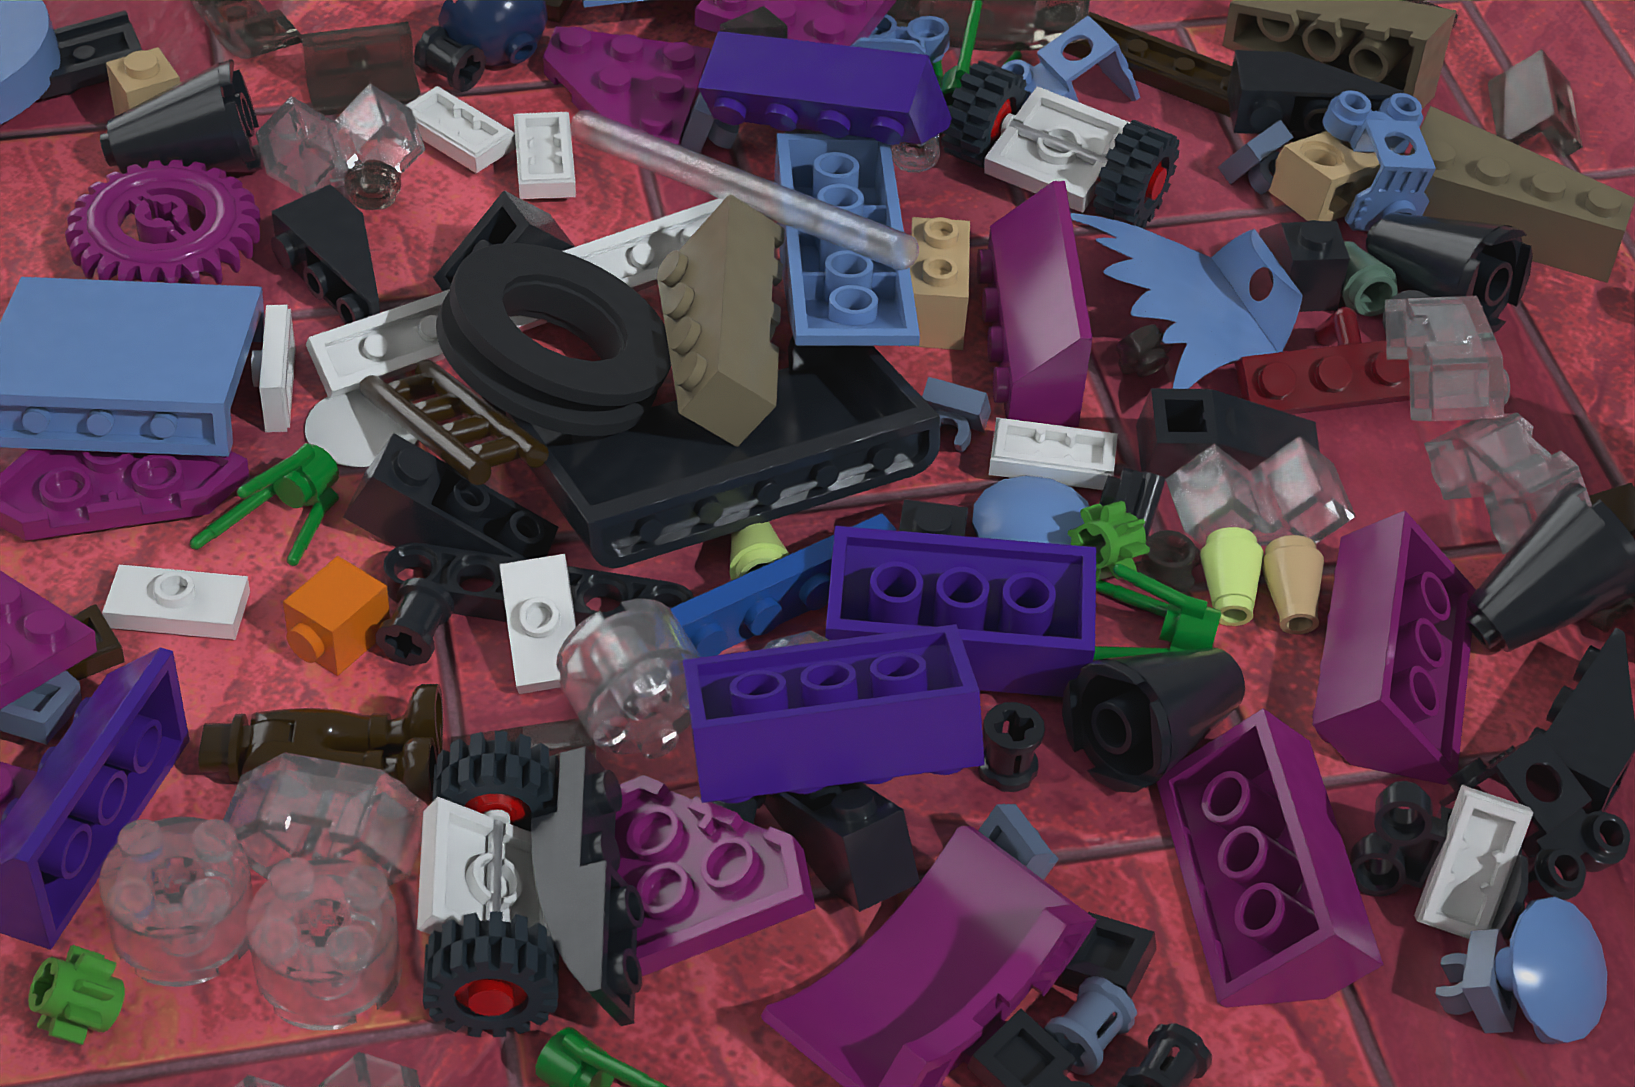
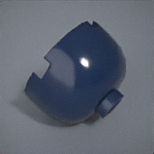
[438,0,548,66]

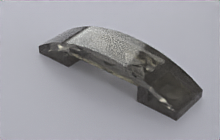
[190,0,302,59]
[887,0,1091,52]

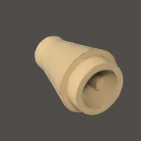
[1261,535,1324,634]

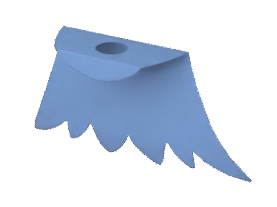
[1071,213,1303,389]

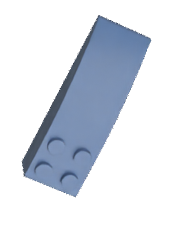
[774,133,920,346]

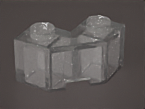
[255,84,426,196]
[1385,296,1510,421]
[1424,412,1592,554]
[1166,436,1356,547]
[214,753,428,898]

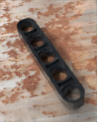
[383,543,695,646]

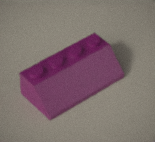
[977,181,1092,427]
[1312,510,1476,785]
[1157,708,1383,1008]

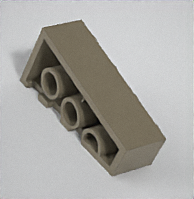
[1222,0,1457,109]
[1409,106,1635,283]
[657,194,785,447]

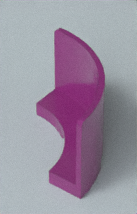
[761,826,1097,1087]

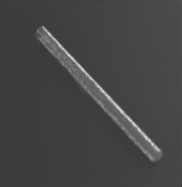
[570,110,919,270]

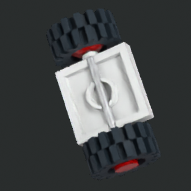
[941,60,1180,229]
[417,731,559,1037]

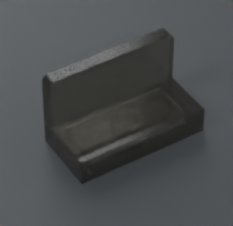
[300,22,421,117]
[1488,49,1583,158]

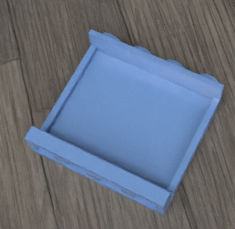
[0,277,265,457]

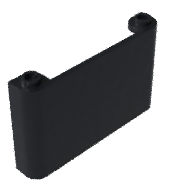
[506,335,940,568]

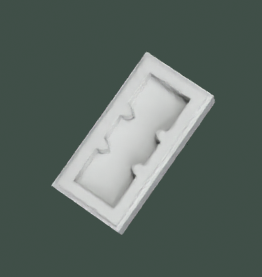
[398,86,516,173]
[514,112,576,199]
[251,305,296,432]
[989,418,1118,490]
[499,554,584,694]
[102,564,250,640]
[1414,785,1533,939]

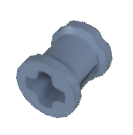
[1044,976,1137,1075]

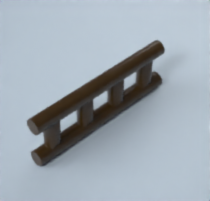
[360,360,549,485]

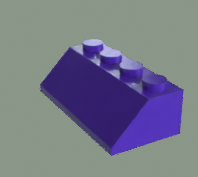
[698,31,952,145]
[825,526,1096,697]
[682,624,985,803]
[0,647,190,950]

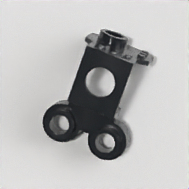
[1439,732,1630,901]
[1350,781,1528,941]

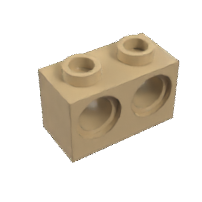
[1269,131,1405,221]
[908,217,970,350]

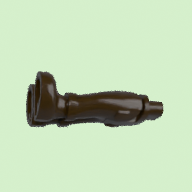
[198,684,443,802]

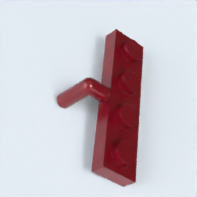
[1235,307,1477,415]

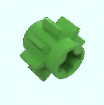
[1068,501,1150,581]
[28,945,125,1045]

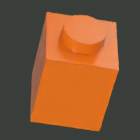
[283,556,390,676]

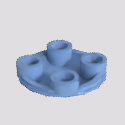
[972,476,1090,545]
[1495,897,1607,1044]

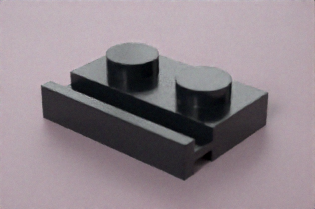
[41,10,142,99]

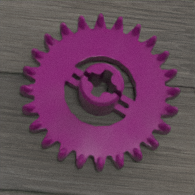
[65,160,261,285]

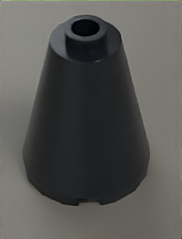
[100,59,265,174]
[1365,213,1533,338]
[1465,482,1635,652]
[1062,648,1245,793]

